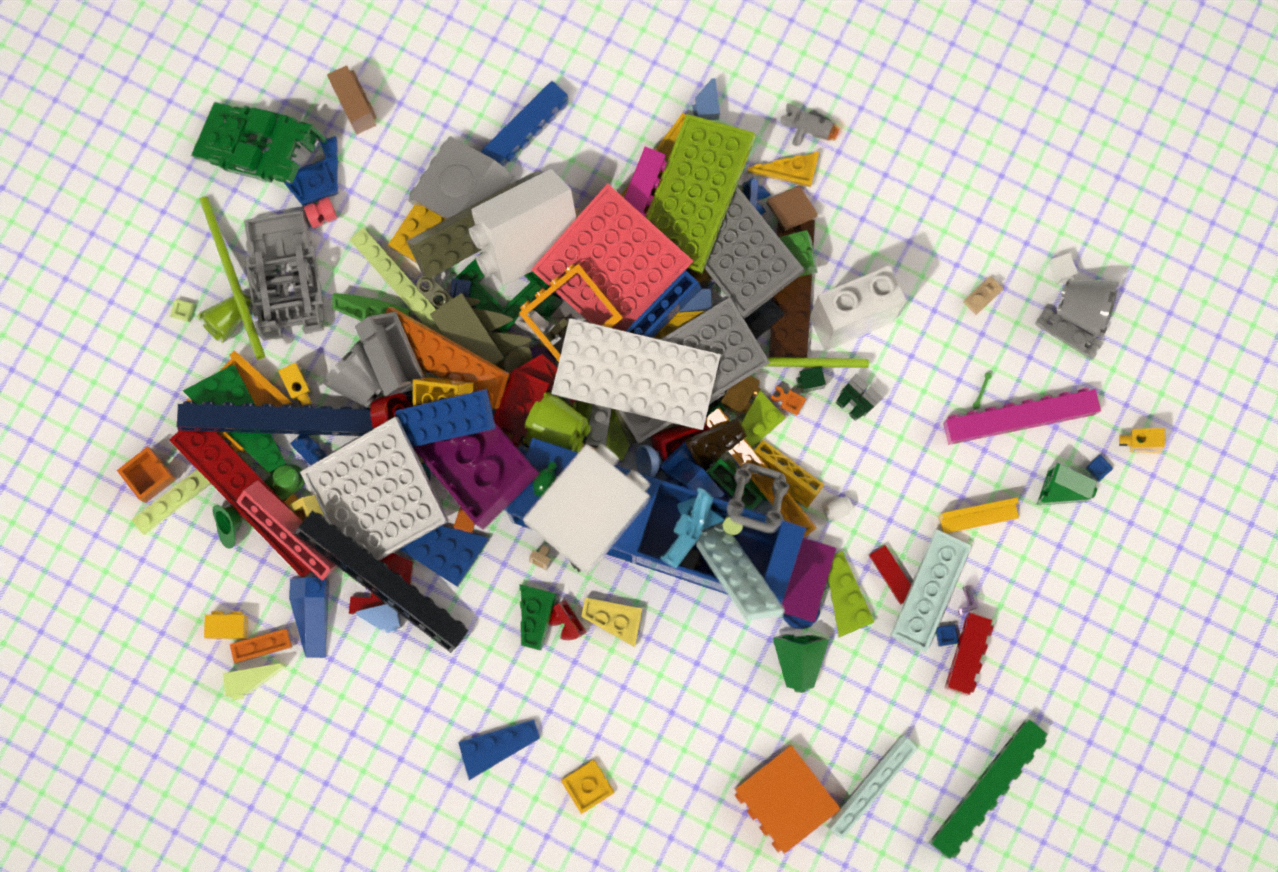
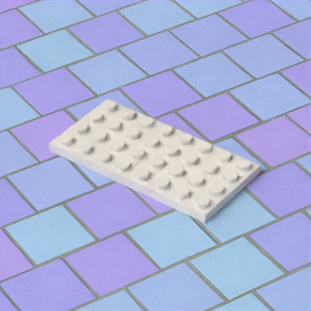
[552,318,721,430]

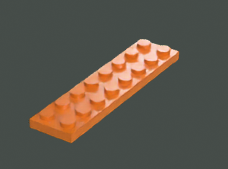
[386,307,509,409]

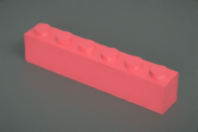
[236,480,337,581]

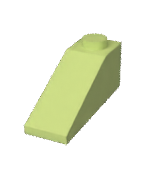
[223,663,286,700]

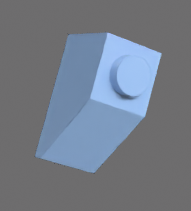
[356,604,402,634]

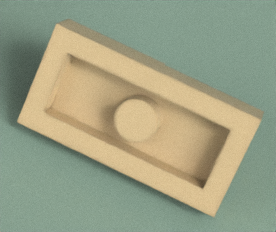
[963,276,1004,315]

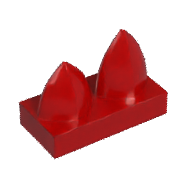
[549,600,587,641]

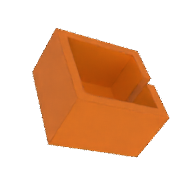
[116,446,176,503]

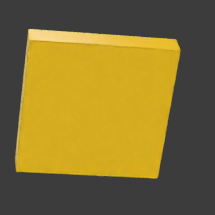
[560,759,615,814]

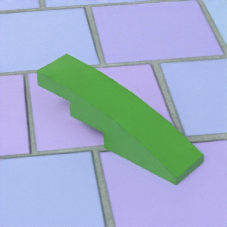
[332,293,411,321]

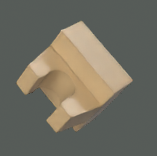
[529,545,550,570]

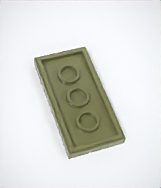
[430,293,504,364]

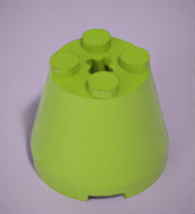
[523,392,591,453]

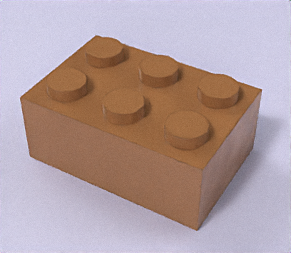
[327,65,377,135]

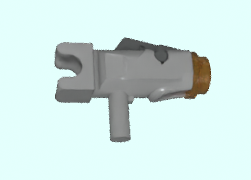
[780,103,841,146]

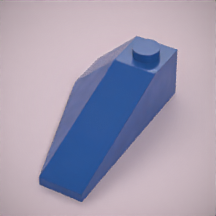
[289,578,329,658]

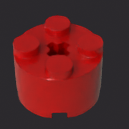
[370,393,413,429]

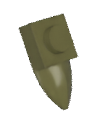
[537,318,568,347]

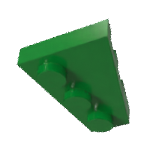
[519,584,557,651]

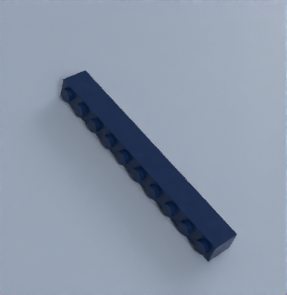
[176,401,373,436]

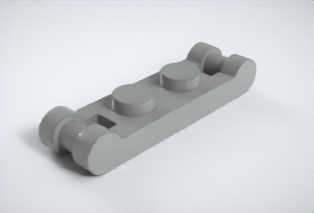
[1035,307,1103,360]

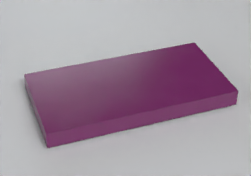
[781,538,837,623]

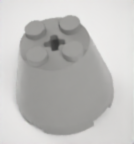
[1057,280,1119,338]
[322,340,382,408]

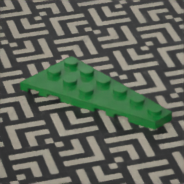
[182,364,287,473]

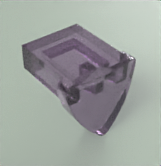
[957,585,980,615]

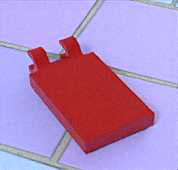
[493,369,550,447]

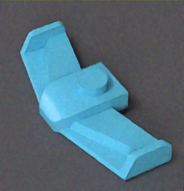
[660,488,714,568]

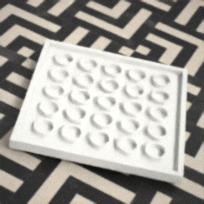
[300,417,449,561]

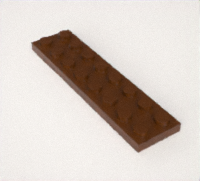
[769,219,815,358]

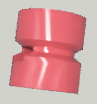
[304,197,338,229]

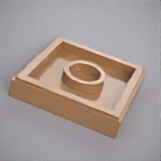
[766,186,818,231]

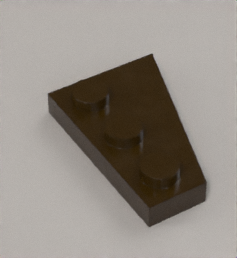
[685,417,747,471]

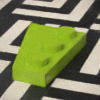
[741,390,786,448]

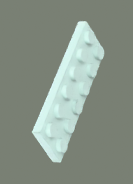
[890,529,971,652]

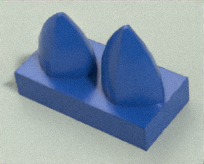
[743,178,771,216]
[290,435,328,465]

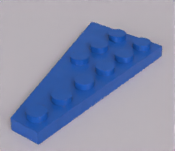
[399,526,490,587]

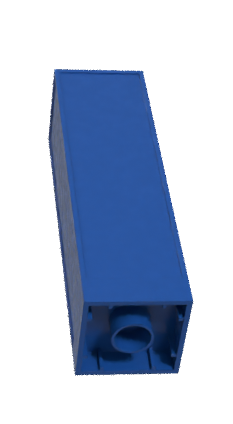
[504,438,806,605]

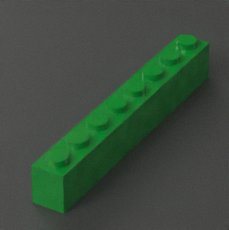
[928,719,1048,859]

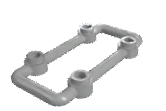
[727,463,789,533]

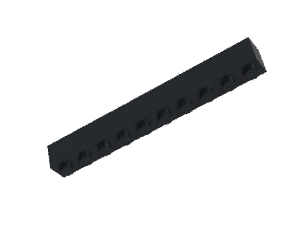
[294,510,469,653]

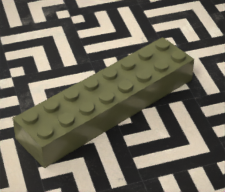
[406,170,542,279]

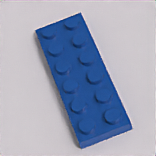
[395,389,496,447]

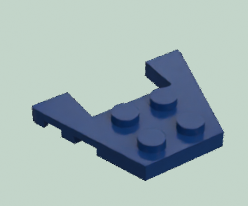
[284,136,338,207]

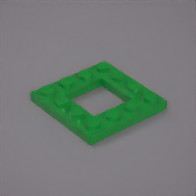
[451,252,550,333]

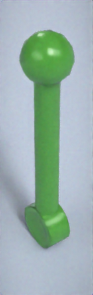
[972,372,992,409]

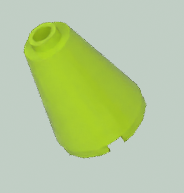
[197,293,251,344]

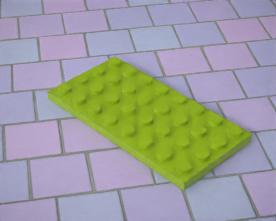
[646,114,757,274]

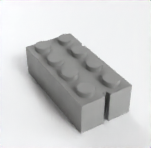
[355,312,425,396]

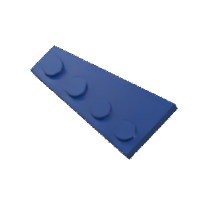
[458,720,540,781]

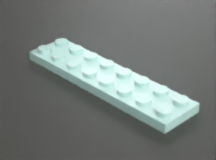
[695,521,784,621]

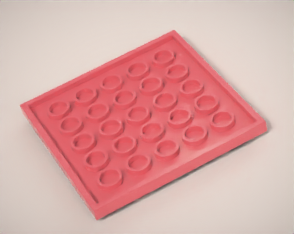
[531,183,693,331]

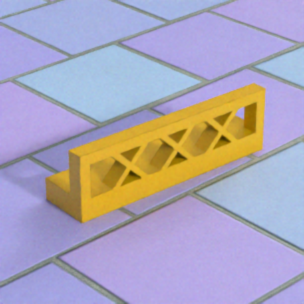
[754,440,825,508]
[938,497,1019,534]

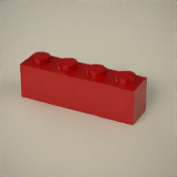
[944,613,994,696]

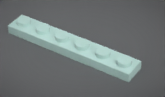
[827,735,918,840]

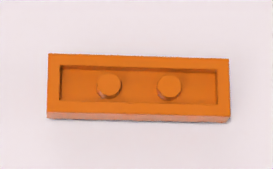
[229,628,292,664]

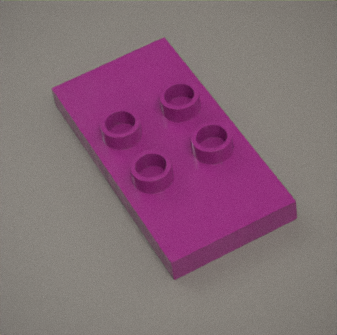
[413,421,540,530]

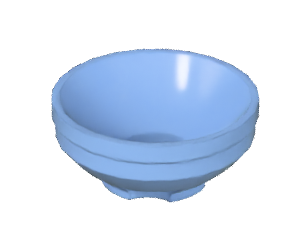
[636,445,662,478]

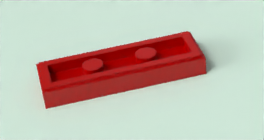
[869,545,911,605]

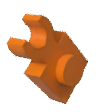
[770,386,806,417]

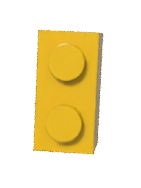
[204,611,248,639]

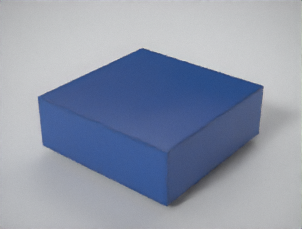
[1085,454,1114,482]
[935,624,959,647]

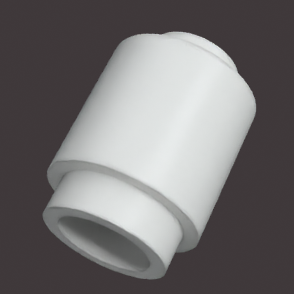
[823,496,853,522]

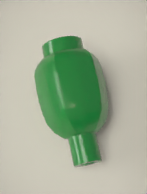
[533,461,557,498]

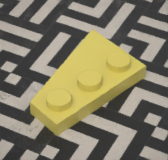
[581,597,642,647]

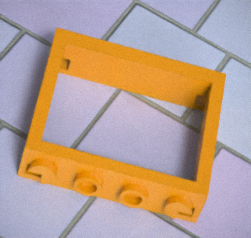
[519,264,623,361]

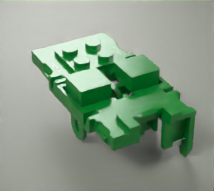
[191,102,326,184]

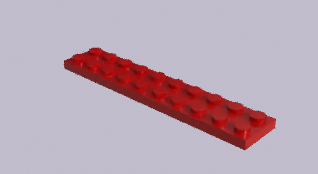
[169,431,311,578]

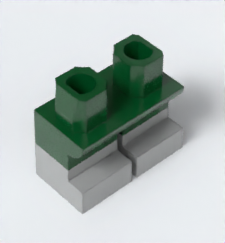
[835,373,883,421]

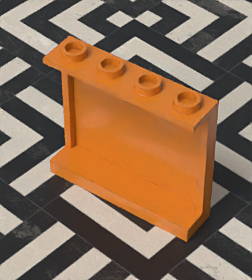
[734,745,841,854]

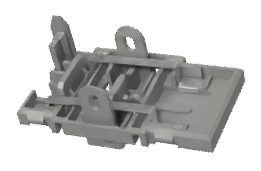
[244,210,324,341]

